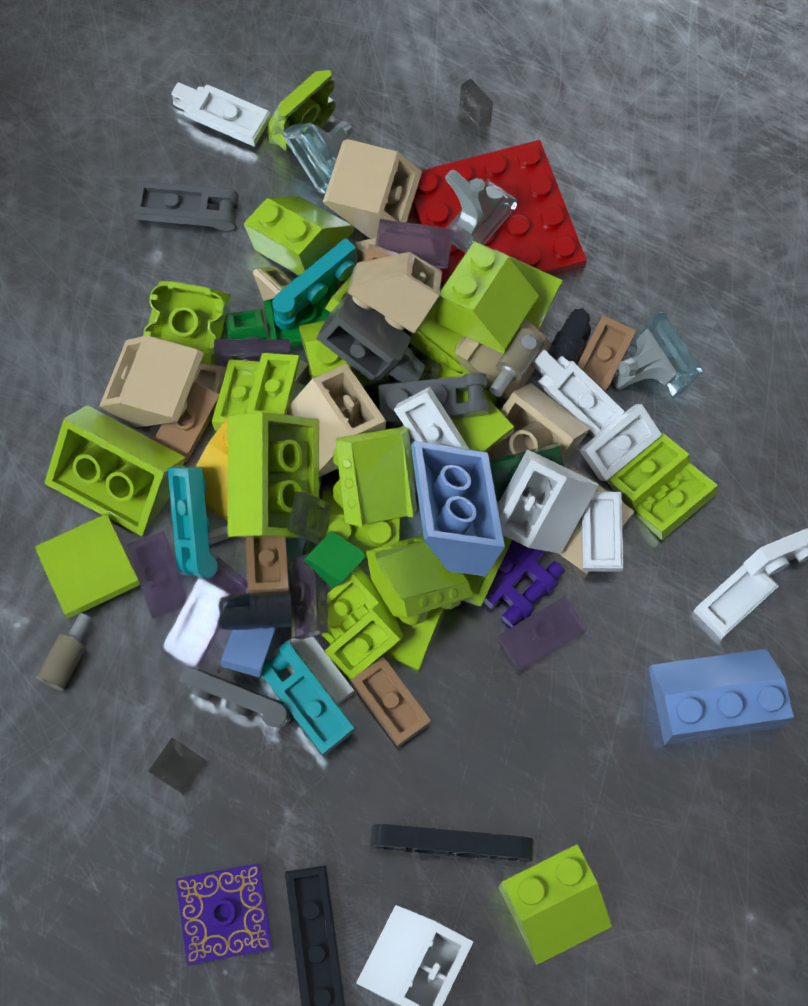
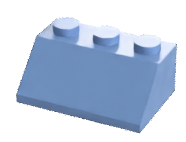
[411,441,505,576]
[648,649,794,745]

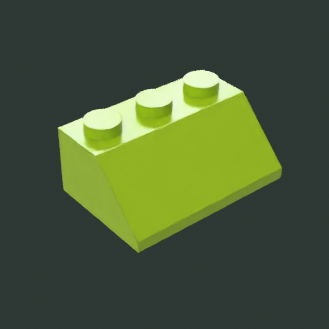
[44,405,186,537]
[228,412,319,538]

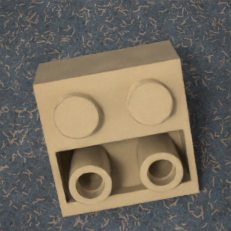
[322,139,422,239]
[347,252,442,333]
[99,335,204,428]
[287,363,386,477]

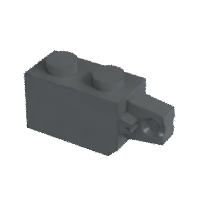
[316,293,425,383]

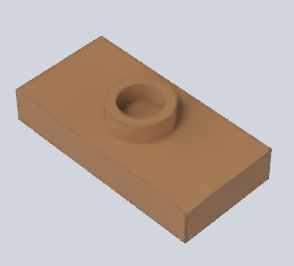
[154,382,219,464]

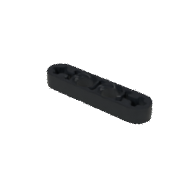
[370,824,534,862]

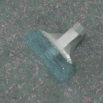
[282,121,353,194]
[444,170,517,253]
[613,312,703,396]

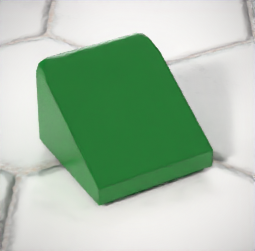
[226,309,269,356]
[304,531,366,588]

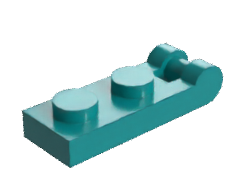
[272,238,356,329]
[168,466,218,578]
[261,641,357,755]

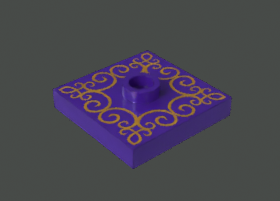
[176,863,273,966]

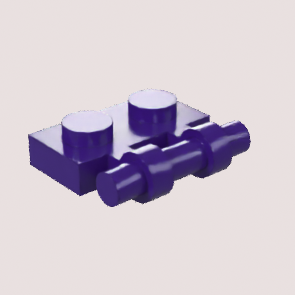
[483,540,565,627]

